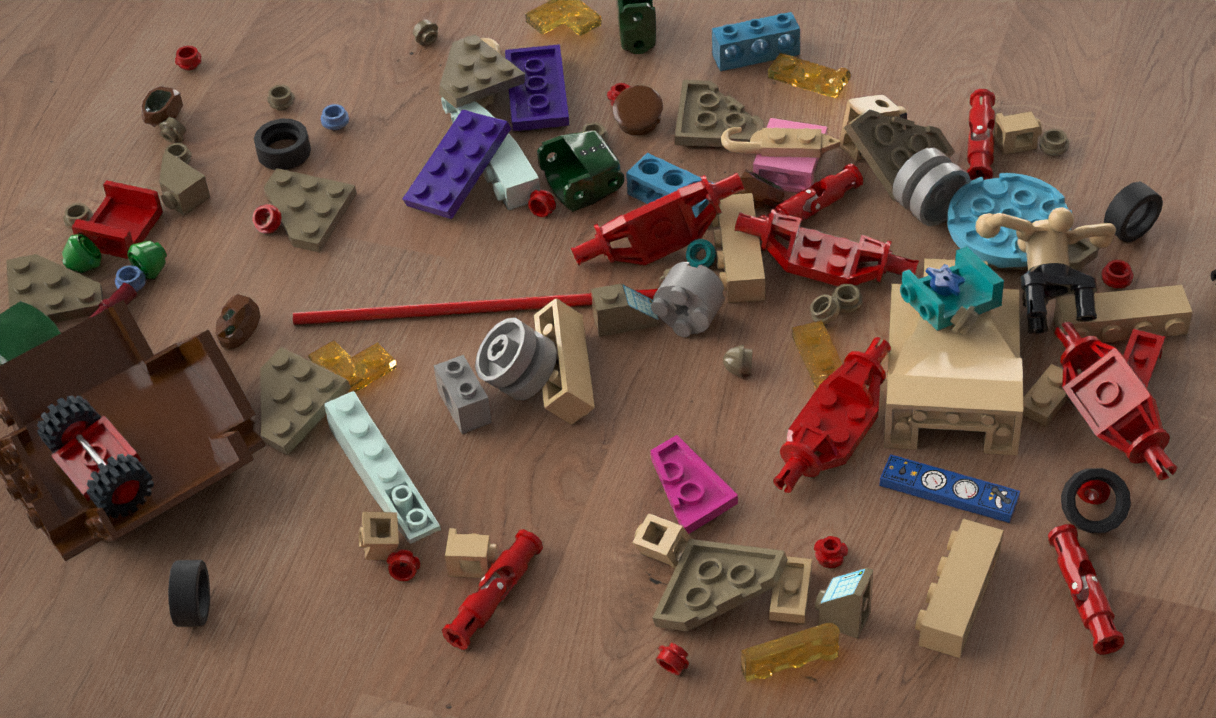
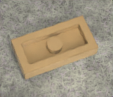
[1023,364,1069,426]
[769,557,812,624]

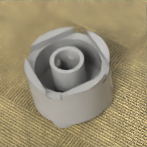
[651,262,725,337]

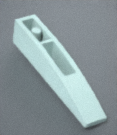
[441,97,540,210]
[324,391,441,544]

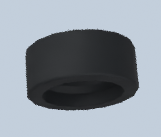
[254,118,311,170]
[1104,181,1163,242]
[1061,468,1131,533]
[168,560,210,627]

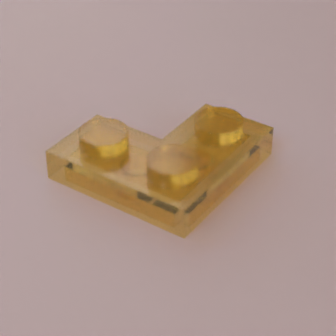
[525,0,602,36]
[308,340,397,394]

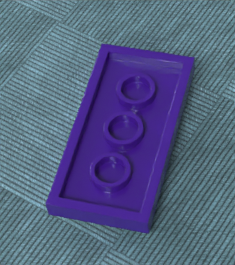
[505,44,570,131]
[402,109,512,219]

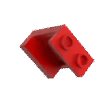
[72,180,163,259]

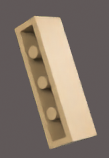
[712,193,765,303]
[1053,285,1192,347]
[534,298,595,425]
[915,519,1004,658]

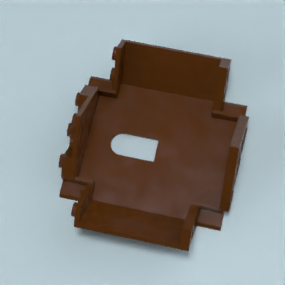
[0,300,266,561]

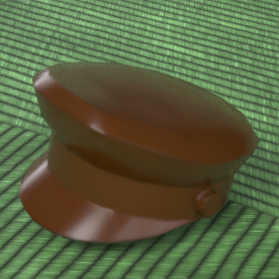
[613,85,663,135]

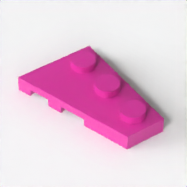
[650,435,738,534]

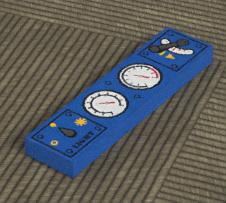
[879,454,1020,523]

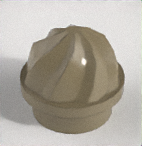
[723,345,753,377]

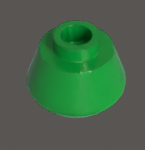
[62,234,102,273]
[127,241,167,280]

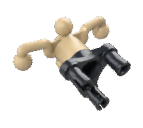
[975,207,1116,334]

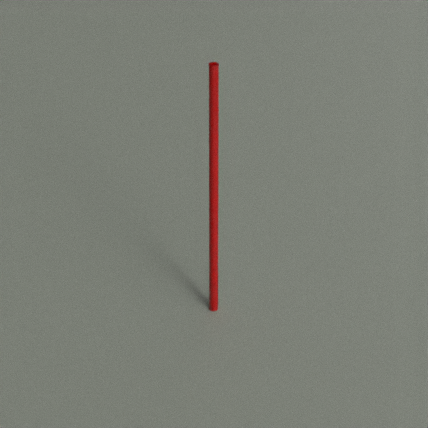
[293,289,658,325]

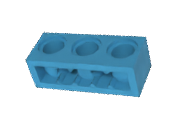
[712,12,800,71]
[626,153,714,218]

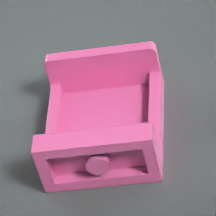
[753,118,827,193]

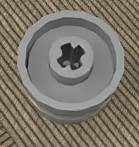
[892,147,971,226]
[475,318,557,400]

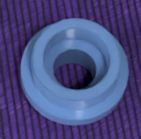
[320,104,349,130]
[115,265,146,291]

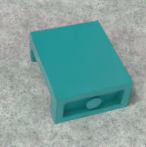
[900,246,1004,331]

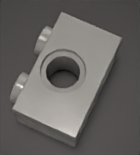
[434,355,492,434]

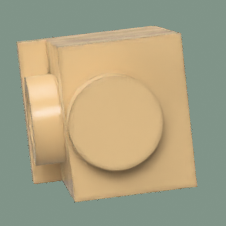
[994,112,1042,155]
[359,512,399,560]
[632,513,692,569]
[445,528,498,578]

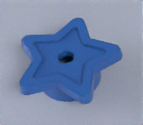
[926,264,965,296]

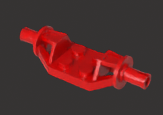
[571,172,745,266]
[734,209,919,286]
[1054,322,1177,480]
[773,337,891,493]

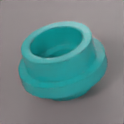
[686,239,716,268]

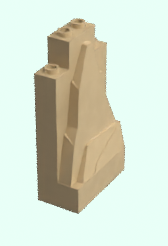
[884,258,1023,455]

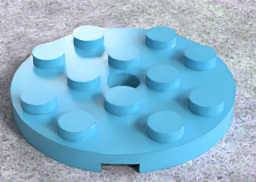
[947,173,1072,268]

